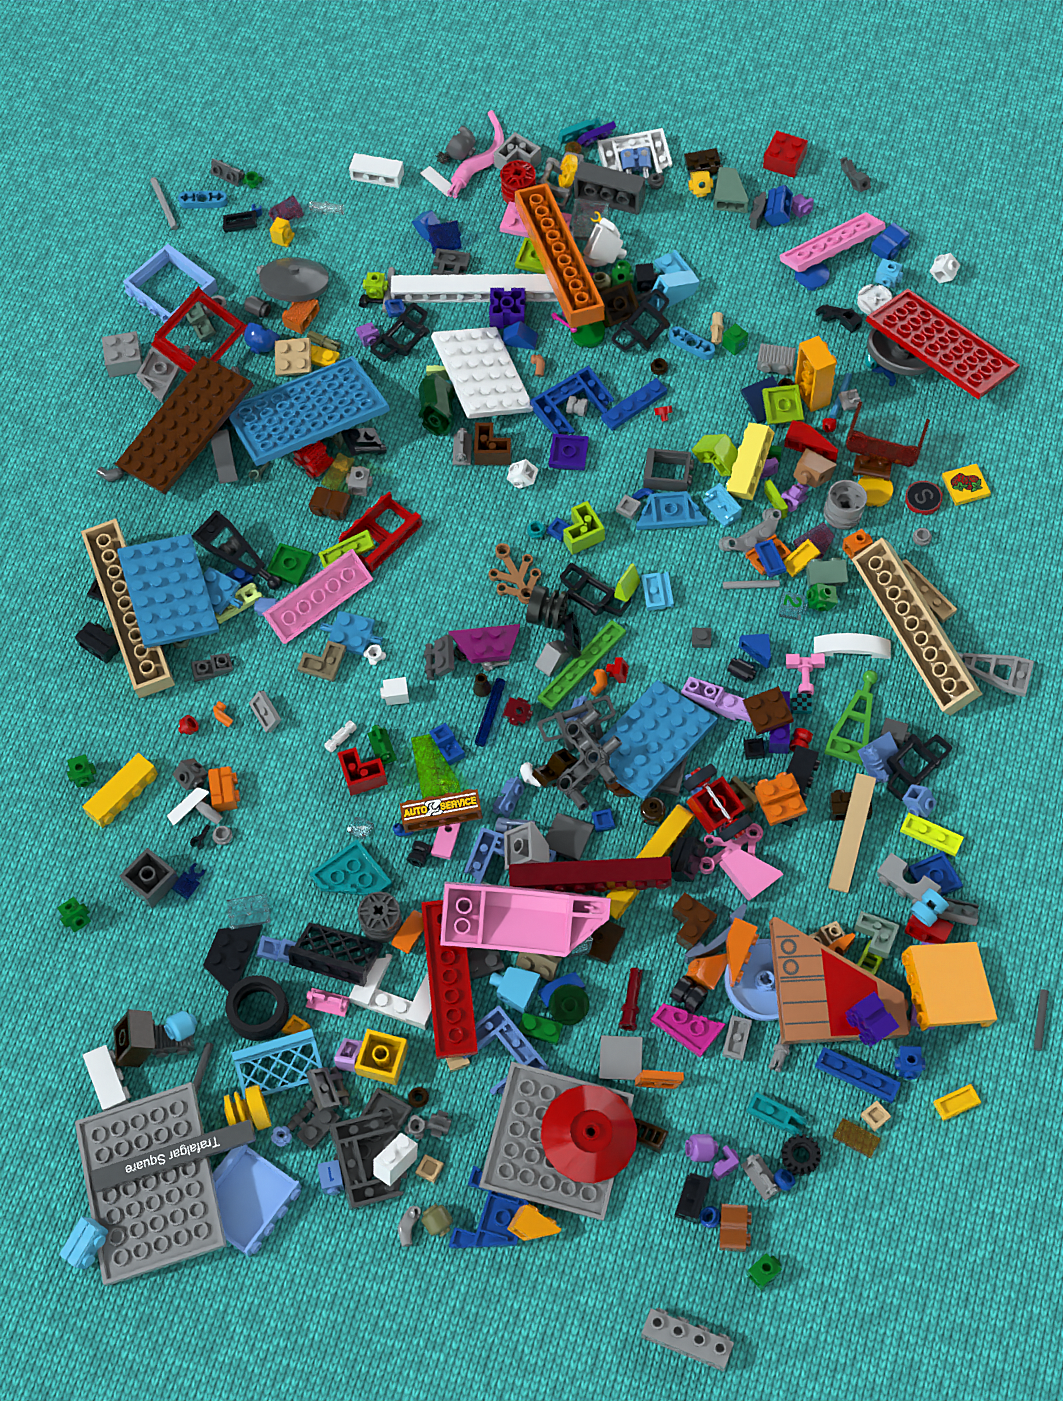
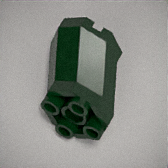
[418,373,455,436]

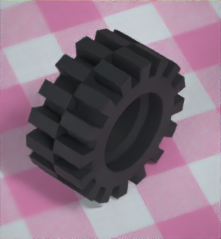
[781,1134,821,1176]

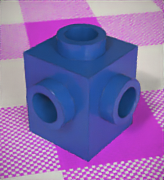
[894,1046,925,1080]

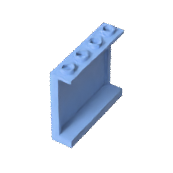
[212,1144,302,1257]

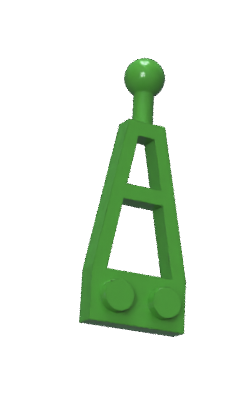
[824,670,878,765]

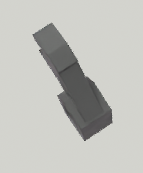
[840,157,871,192]

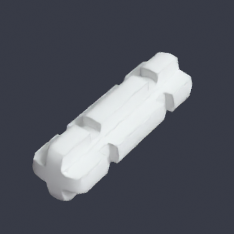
[324,721,357,752]

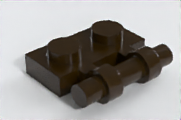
[684,148,723,176]

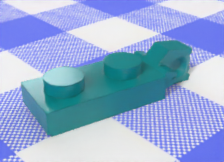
[558,117,604,144]

